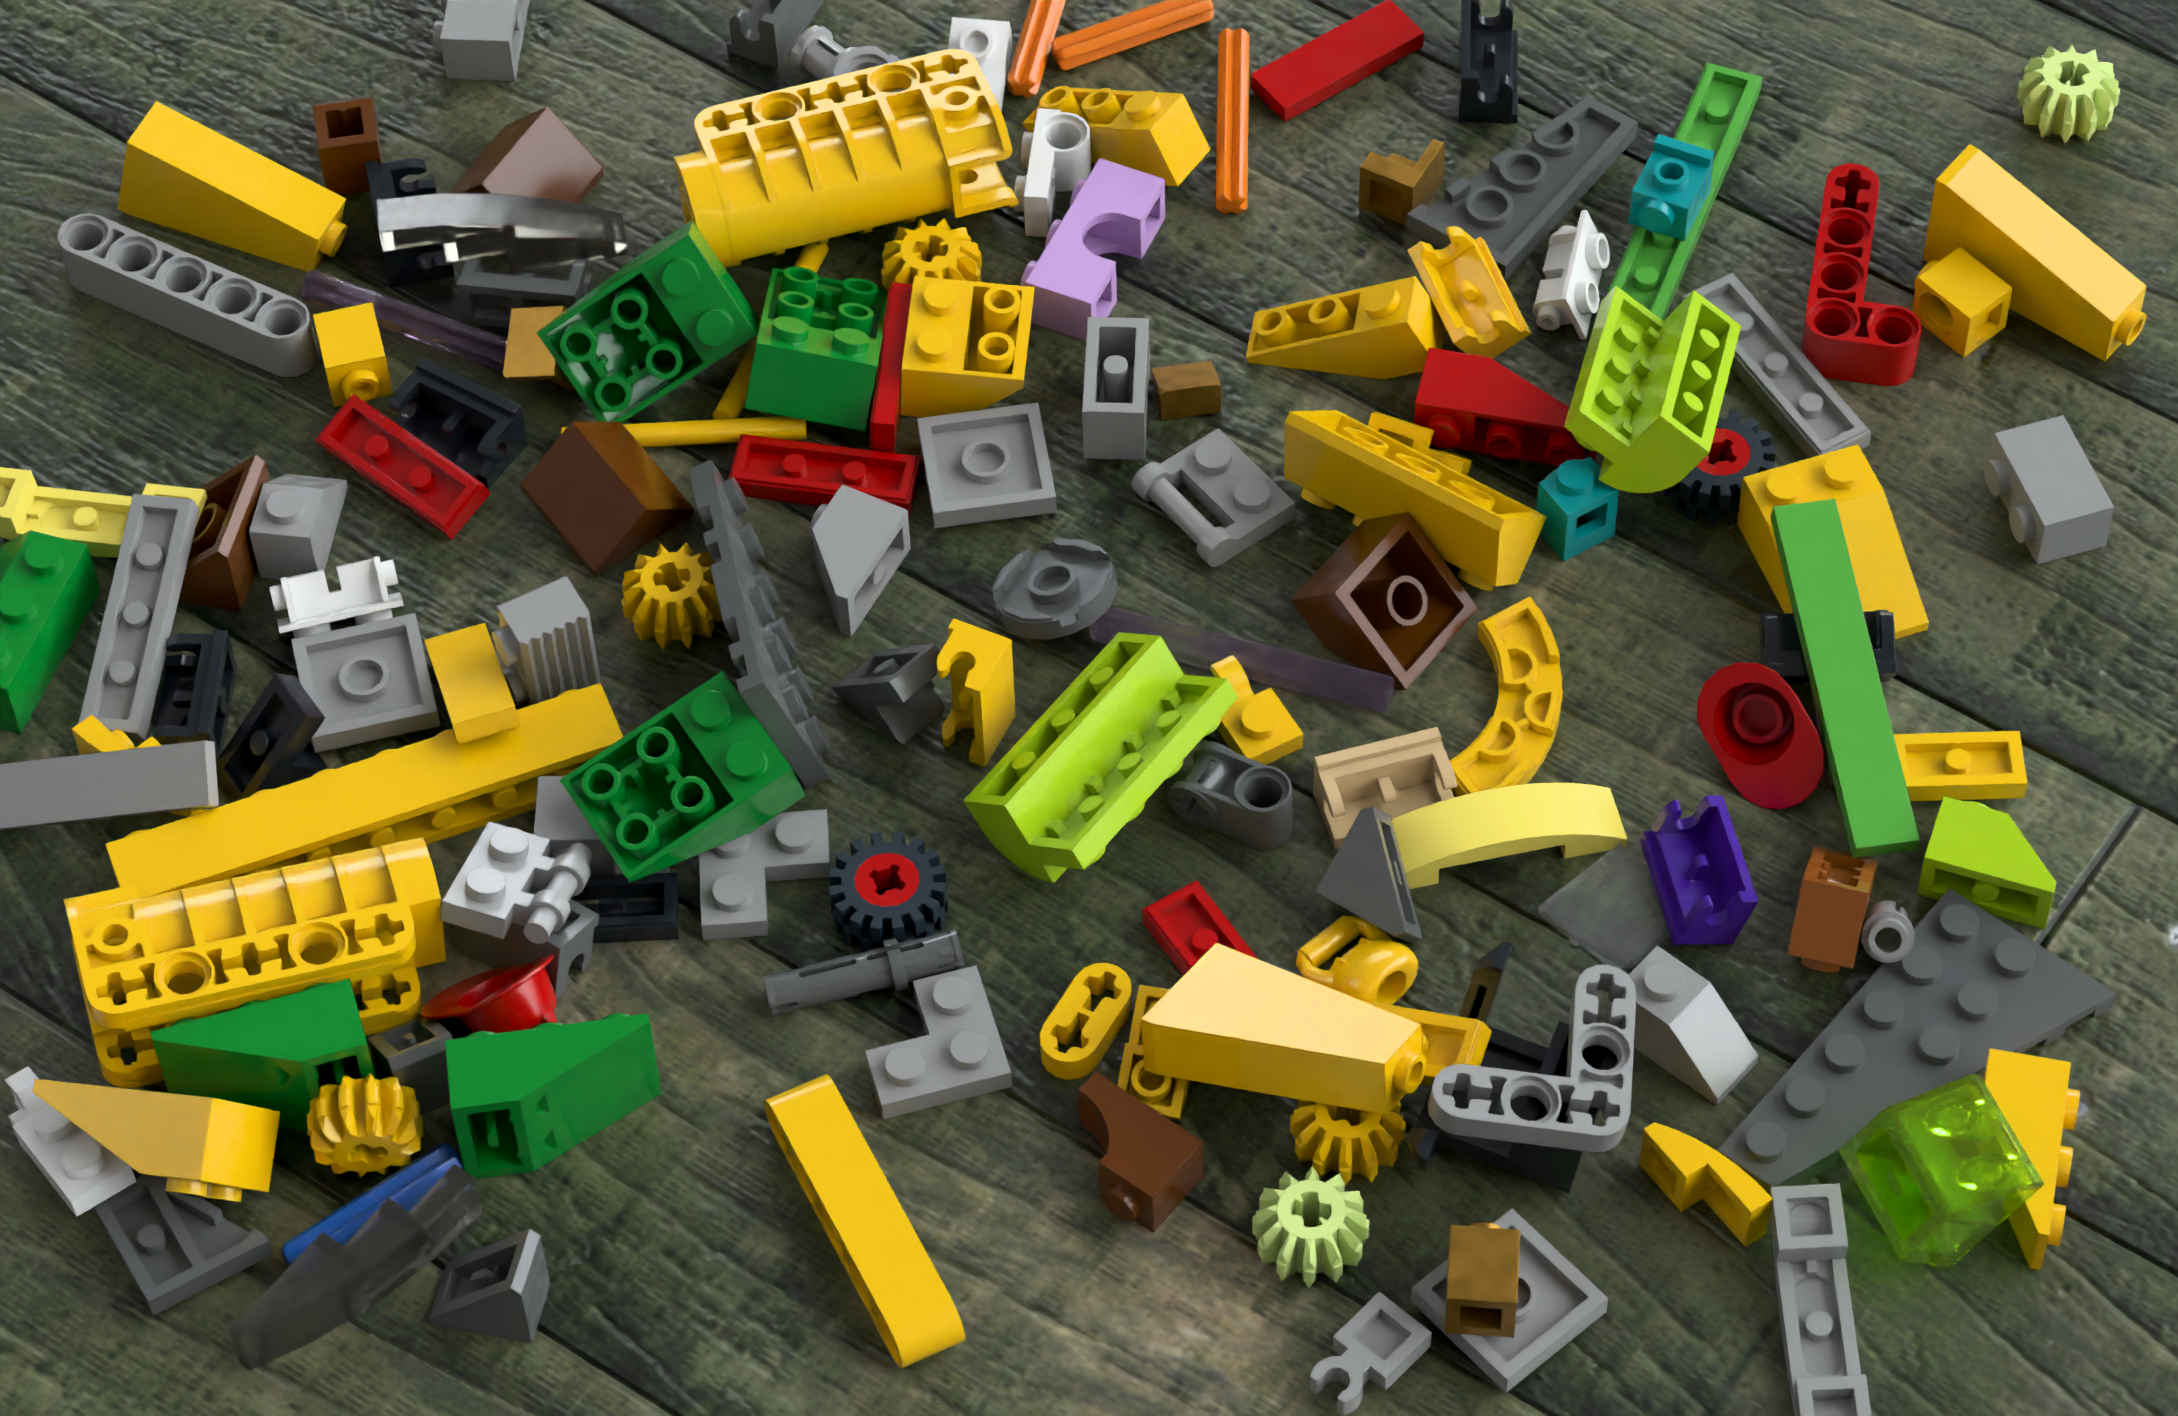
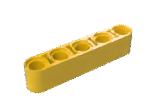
[764,1074,965,1368]

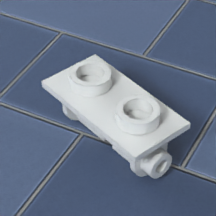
[1532,210,1610,340]
[269,556,404,639]

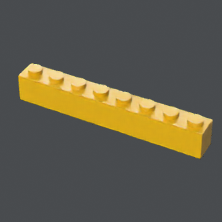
[105,683,623,898]

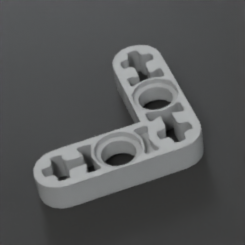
[1427,964,1636,1152]

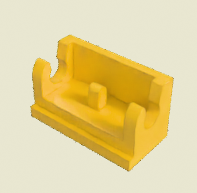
[1407,226,1532,359]
[937,618,1016,767]

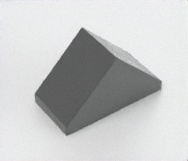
[1315,806,1423,943]
[367,1016,453,1115]
[428,1229,551,1343]

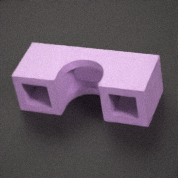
[1020,158,1165,341]

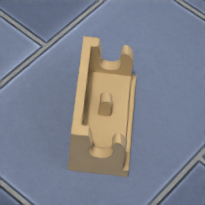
[1313,727,1457,850]

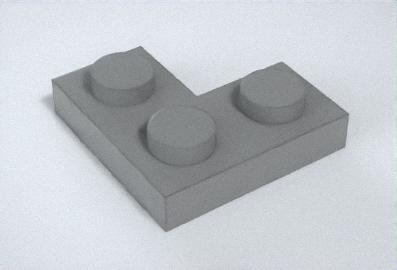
[699,809,831,940]
[865,965,1012,1119]

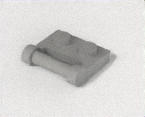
[1131,428,1295,567]

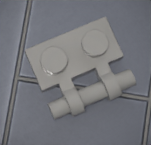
[441,822,593,944]

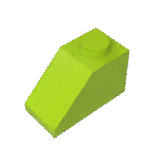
[1917,796,2057,929]

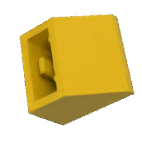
[900,276,1035,417]

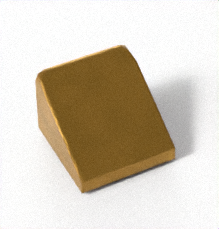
[1151,361,1221,420]

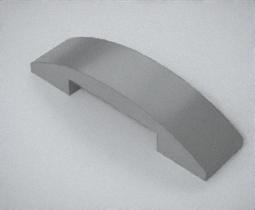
[1770,1183,1872,1416]

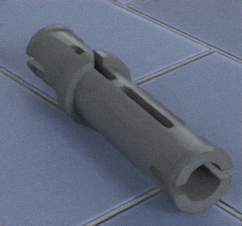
[762,928,965,1017]

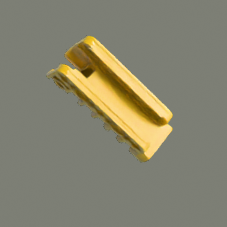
[673,49,1019,268]
[63,837,446,1088]

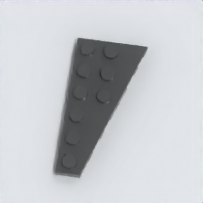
[688,459,830,788]
[1717,888,2116,1195]

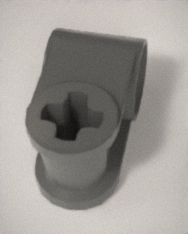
[1166,741,1294,850]

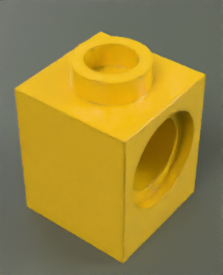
[1912,247,2013,358]
[313,302,393,407]

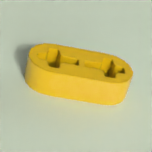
[1040,963,1132,1080]

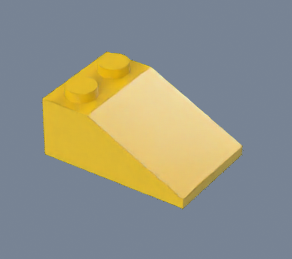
[1737,444,1929,639]
[33,1079,280,1202]

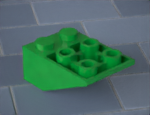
[537,220,760,423]
[745,267,888,431]
[560,671,806,883]
[150,978,376,1131]
[445,1013,662,1180]

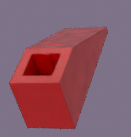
[1414,347,1597,468]

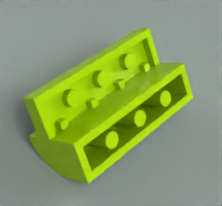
[1564,286,1741,493]
[963,632,1238,883]

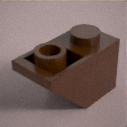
[313,96,383,195]

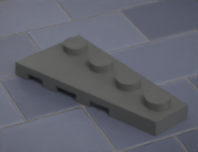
[1406,96,1638,281]

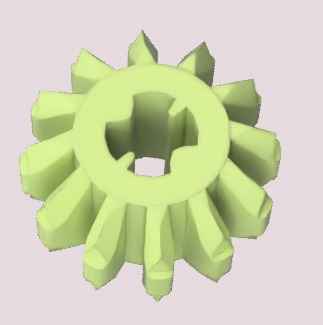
[2017,44,2120,144]
[1252,1166,1369,1288]

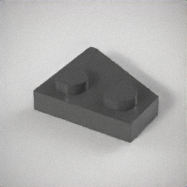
[93,1174,272,1316]

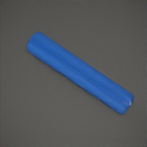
[281,1143,465,1278]

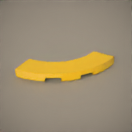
[1449,597,1563,797]

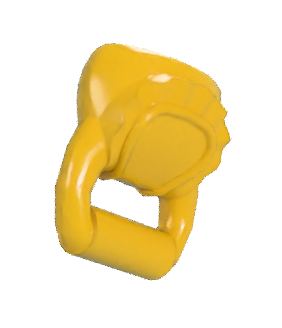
[1296,915,1418,1005]

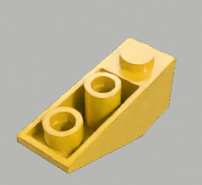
[1023,86,1211,186]
[1245,276,1446,380]
[1974,1048,2080,1270]

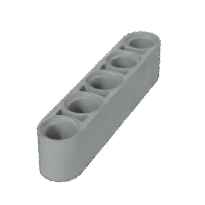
[58,213,318,377]

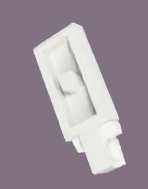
[5,1066,137,1217]

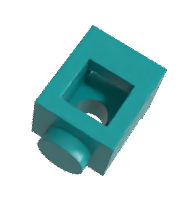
[1629,134,1714,241]
[1536,456,1619,562]

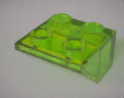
[1838,1074,2045,1267]

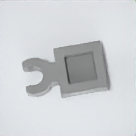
[1310,1292,1432,1416]

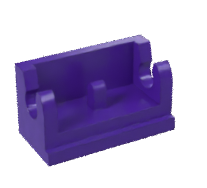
[1639,795,1759,945]

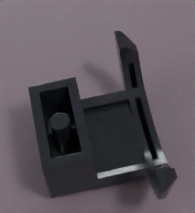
[1406,941,1618,1193]

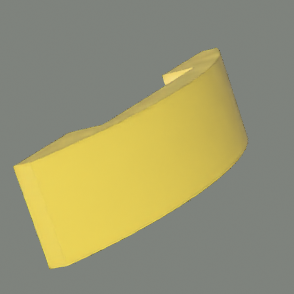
[0,467,208,557]
[1392,782,1628,889]

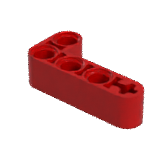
[1800,163,1922,386]

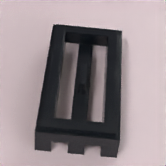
[571,872,679,943]

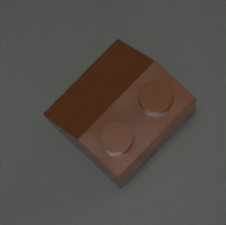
[1290,512,1478,691]

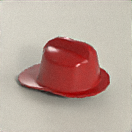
[1697,662,1825,810]
[420,954,557,1033]

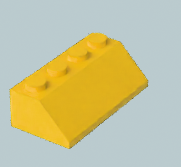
[1284,410,1547,591]

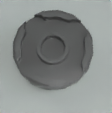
[993,539,1118,640]

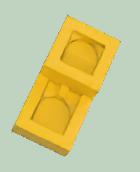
[1639,1122,1773,1247]

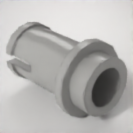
[1861,901,1915,963]

